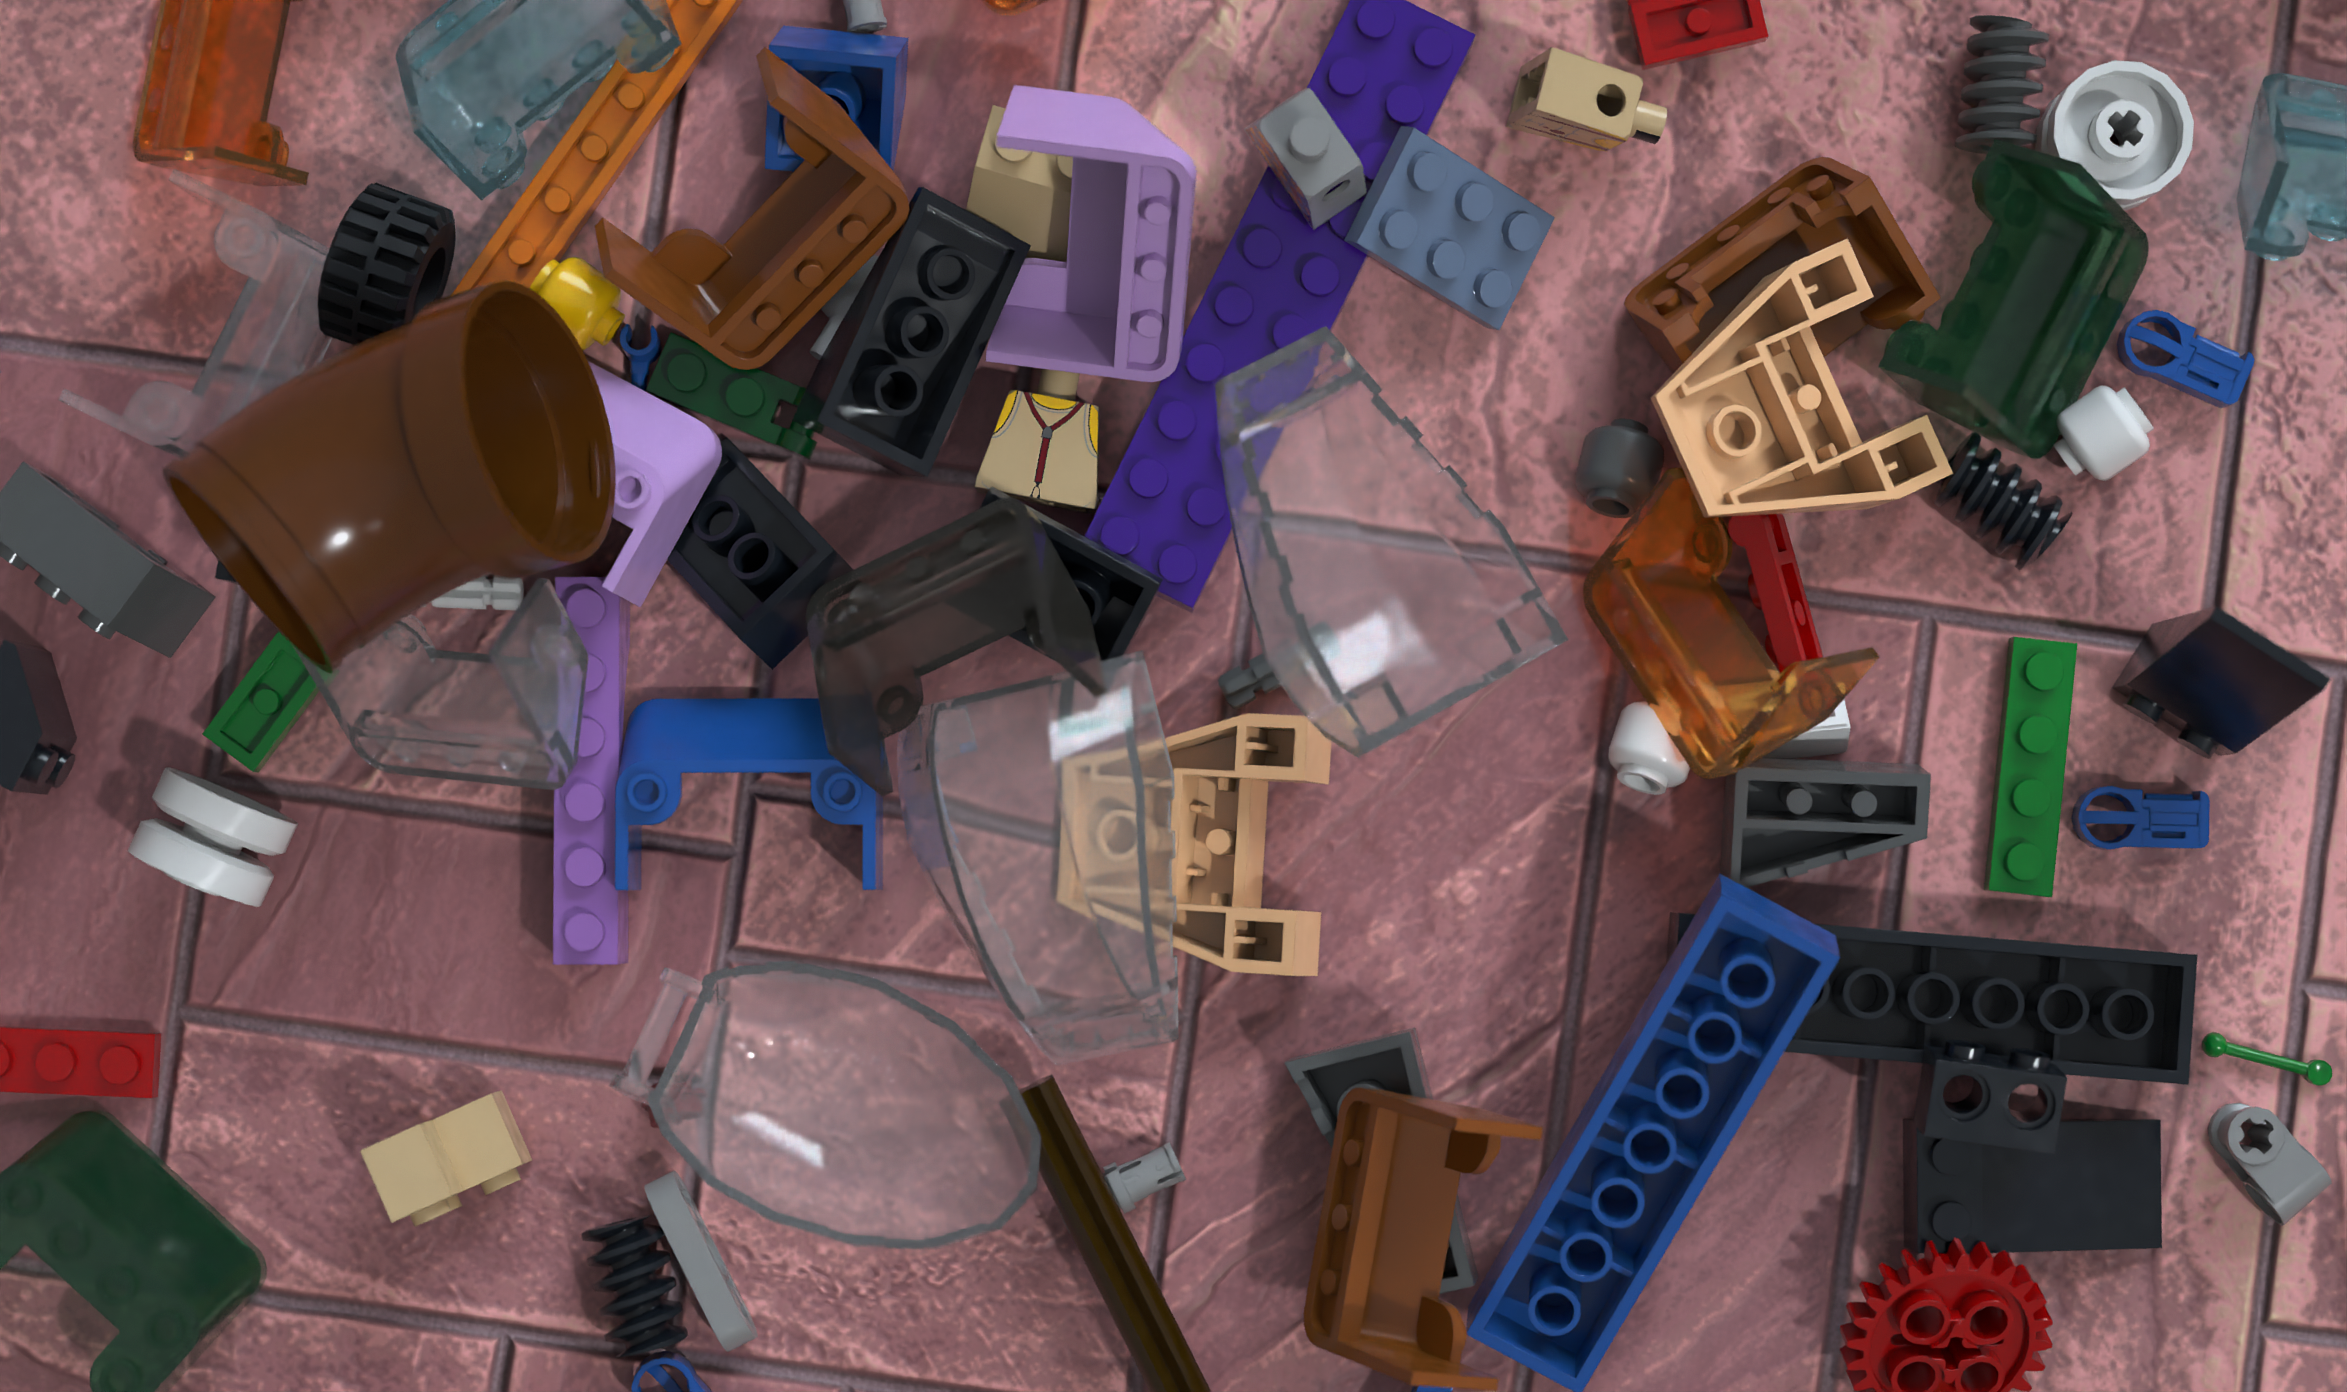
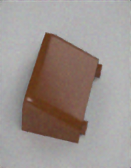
[1624,157,1941,374]

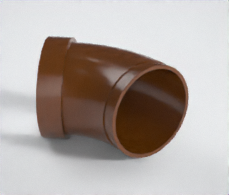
[162,281,616,674]

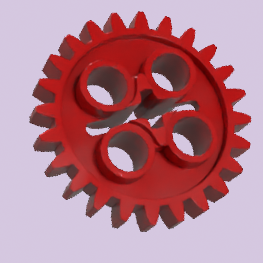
[1839,1238,2053,1392]

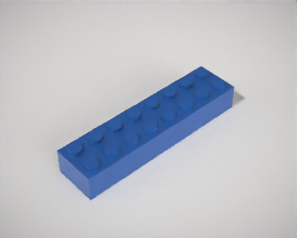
[1466,874,1840,1392]

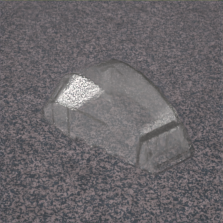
[1216,326,1568,758]
[897,650,1179,1066]

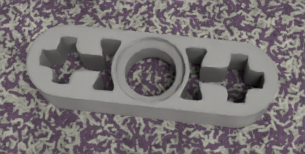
[644,1170,758,1352]

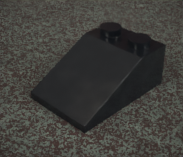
[667,437,865,670]

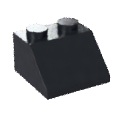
[0,639,77,795]

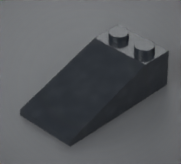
[792,187,1031,477]
[2112,606,2331,759]
[1903,1119,2162,1253]

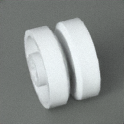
[2035,60,2194,215]
[128,767,298,907]

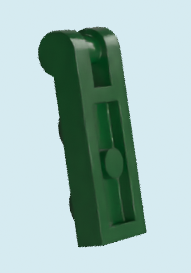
[646,332,817,460]

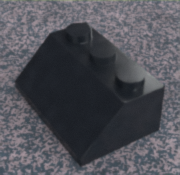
[936,486,1163,688]

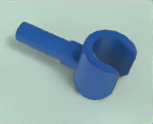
[620,324,662,392]

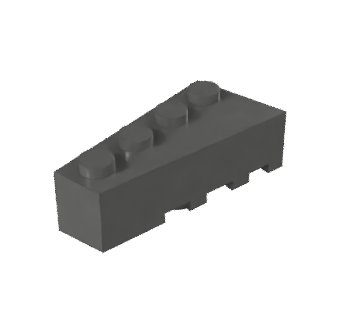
[1284,1027,1479,1294]

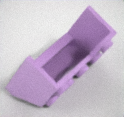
[986,85,1196,382]

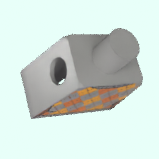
[1244,88,1367,230]

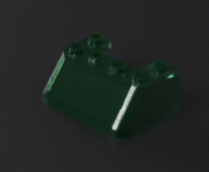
[1878,139,2149,459]
[0,1110,267,1392]

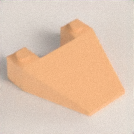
[1651,238,1953,517]
[1056,713,1333,976]

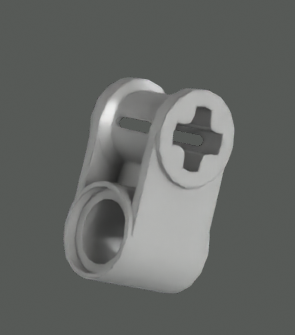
[2208,1103,2332,1226]

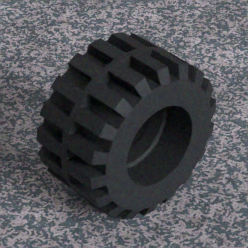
[317,183,456,345]

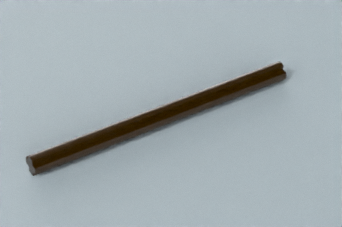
[1004,1075,1211,1392]

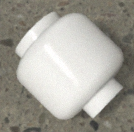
[2054,386,2154,481]
[1608,695,1700,795]

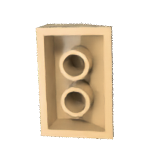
[966,105,1073,262]

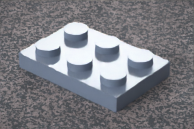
[1344,126,1555,330]

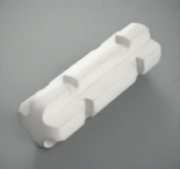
[422,575,524,610]

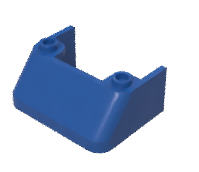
[615,698,883,890]

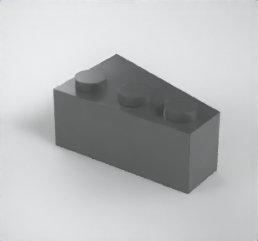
[0,462,216,658]
[1720,757,1931,889]

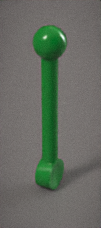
[2202,1032,2332,1086]

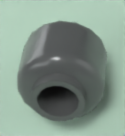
[1575,418,1664,518]

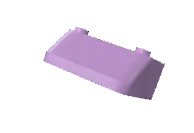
[587,360,722,607]

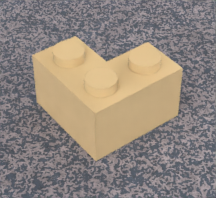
[360,1090,532,1227]

